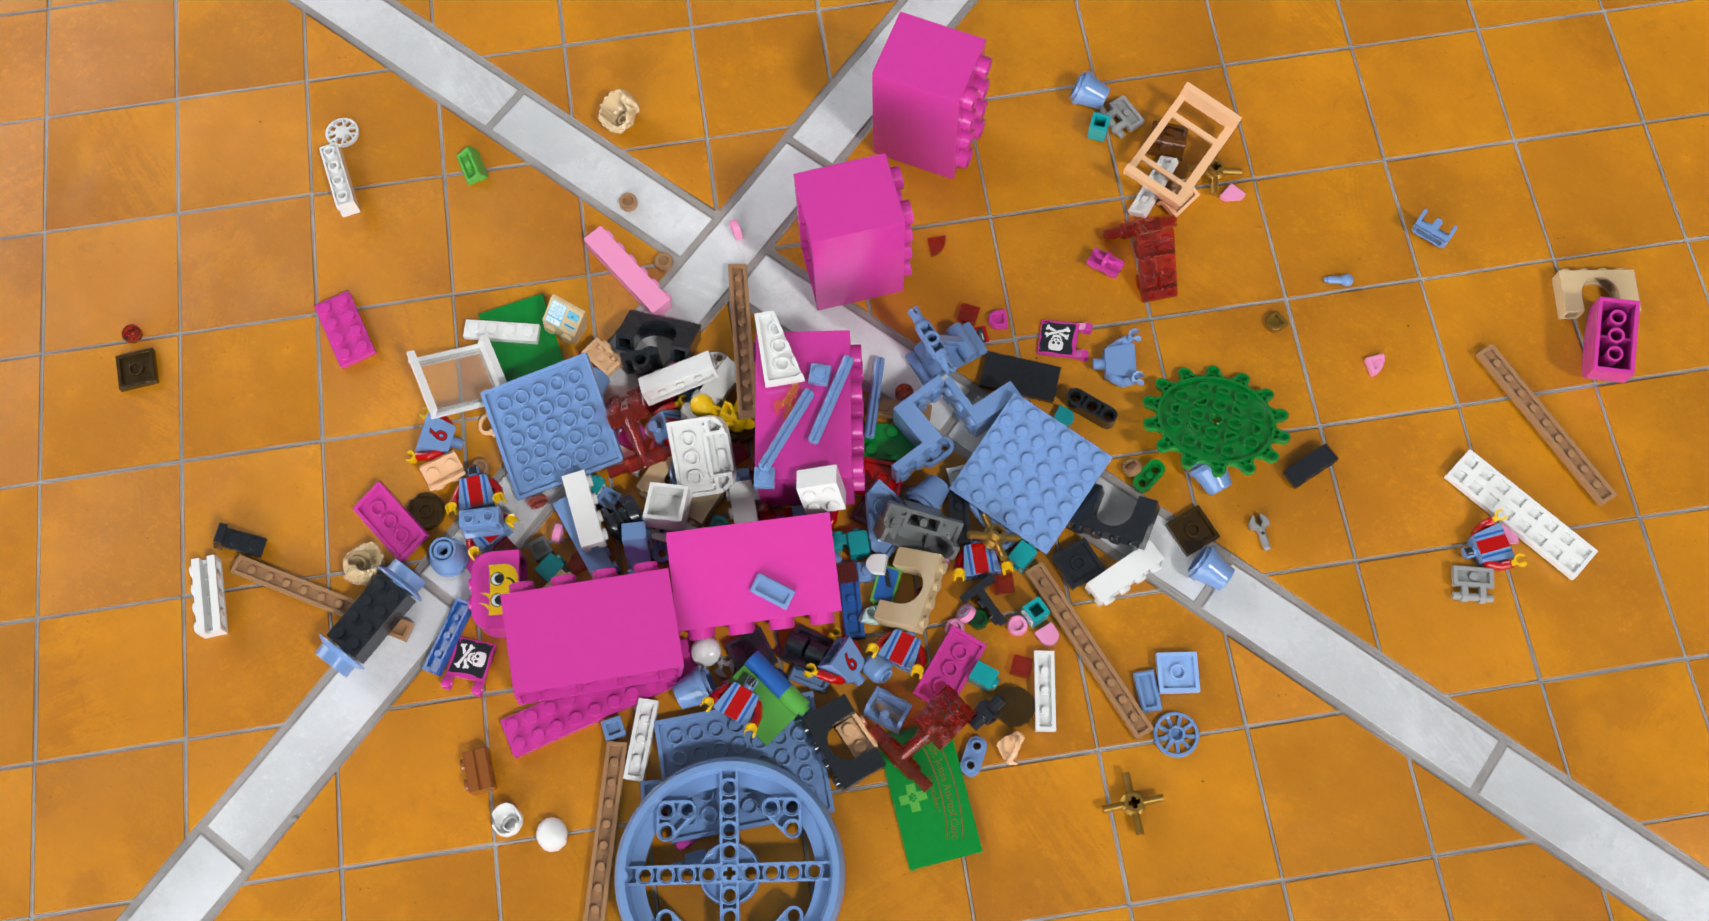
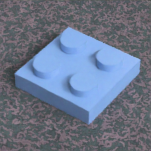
[1155,652,1200,694]

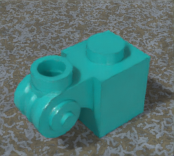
[832,528,870,560]

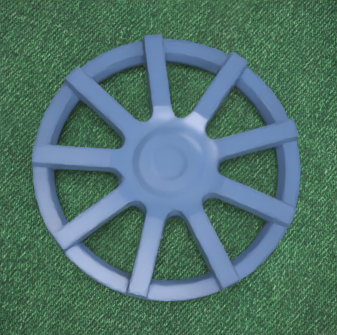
[1153,712,1199,758]

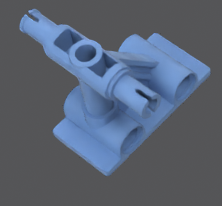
[905,306,988,386]

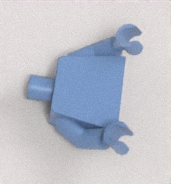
[1092,328,1145,387]

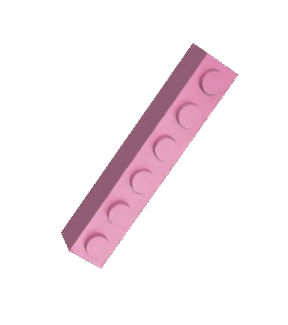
[584,226,672,316]

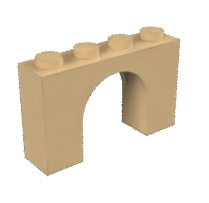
[1552,268,1641,319]
[636,450,726,528]
[873,546,948,635]

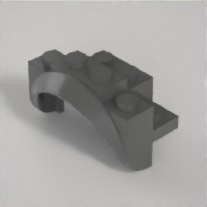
[873,500,964,560]

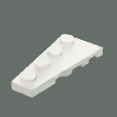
[754,310,805,388]

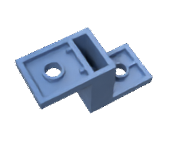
[891,375,944,484]
[942,376,1022,437]

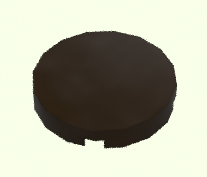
[407,492,446,530]
[998,686,1035,727]

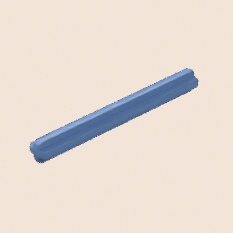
[808,355,854,445]
[864,356,885,439]
[758,388,814,472]

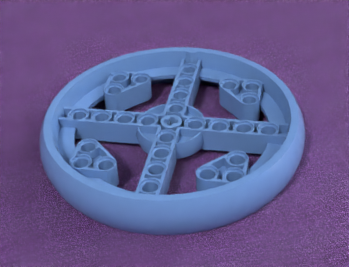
[614,756,846,921]

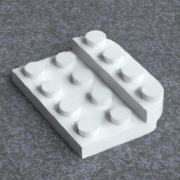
[666,415,737,498]

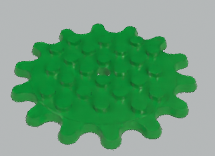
[1142,366,1291,478]

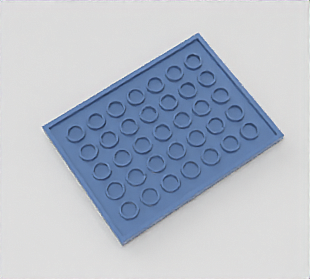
[654,691,835,844]

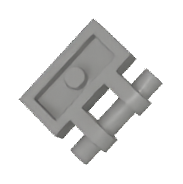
[1099,95,1145,139]
[1451,565,1494,604]

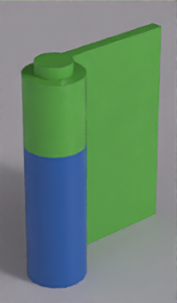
[727,650,810,746]

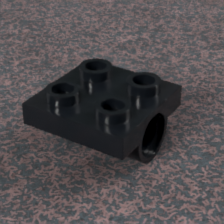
[620,346,663,378]
[780,624,834,677]

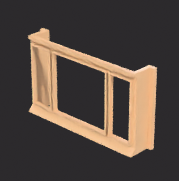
[1123,82,1242,211]

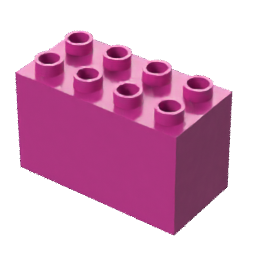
[872,11,992,179]
[793,153,914,311]
[755,330,865,506]
[666,512,842,641]
[500,561,684,705]

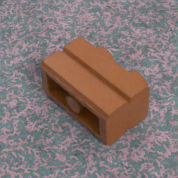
[460,747,497,795]

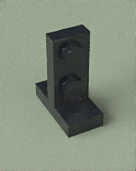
[213,523,267,558]
[960,573,1008,627]

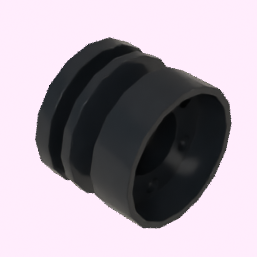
[601,492,648,544]

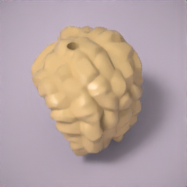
[598,88,640,134]
[343,542,385,586]

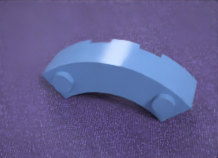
[621,521,652,574]

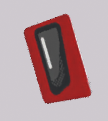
[974,326,989,343]

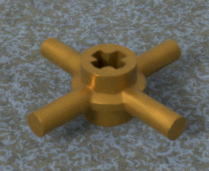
[1187,154,1242,196]
[967,513,1022,561]
[1102,772,1164,836]

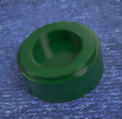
[969,609,989,630]

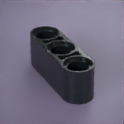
[1065,388,1118,429]
[1282,443,1339,489]

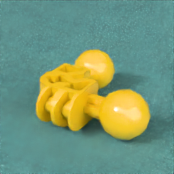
[690,393,755,432]

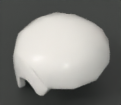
[691,638,721,667]
[492,803,524,838]
[536,817,568,852]

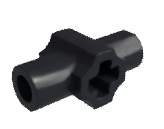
[968,694,1006,731]

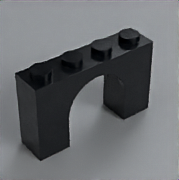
[615,310,702,362]
[1068,483,1160,550]
[801,694,887,792]

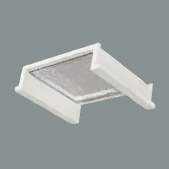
[406,334,507,419]

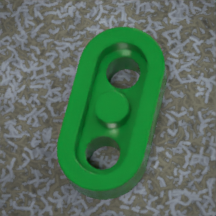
[1132,459,1165,493]

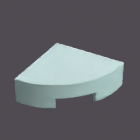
[859,605,879,626]

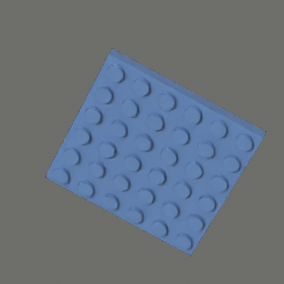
[480,352,625,501]
[949,392,1113,555]

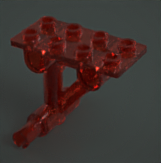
[1103,215,1178,303]
[605,389,672,479]
[868,685,975,793]

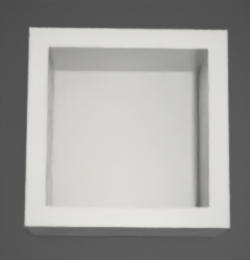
[796,464,846,515]
[642,482,692,531]

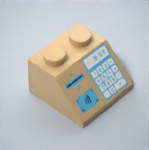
[543,294,588,345]

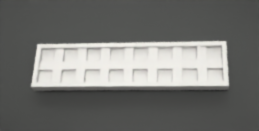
[1444,449,1598,580]

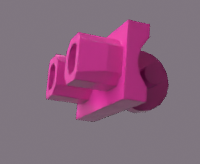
[1086,247,1125,279]

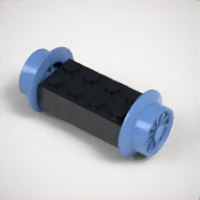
[314,559,426,678]

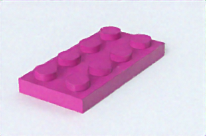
[314,291,377,369]
[352,481,430,563]
[912,625,987,715]

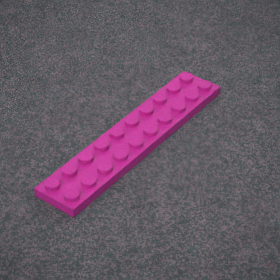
[500,638,698,758]

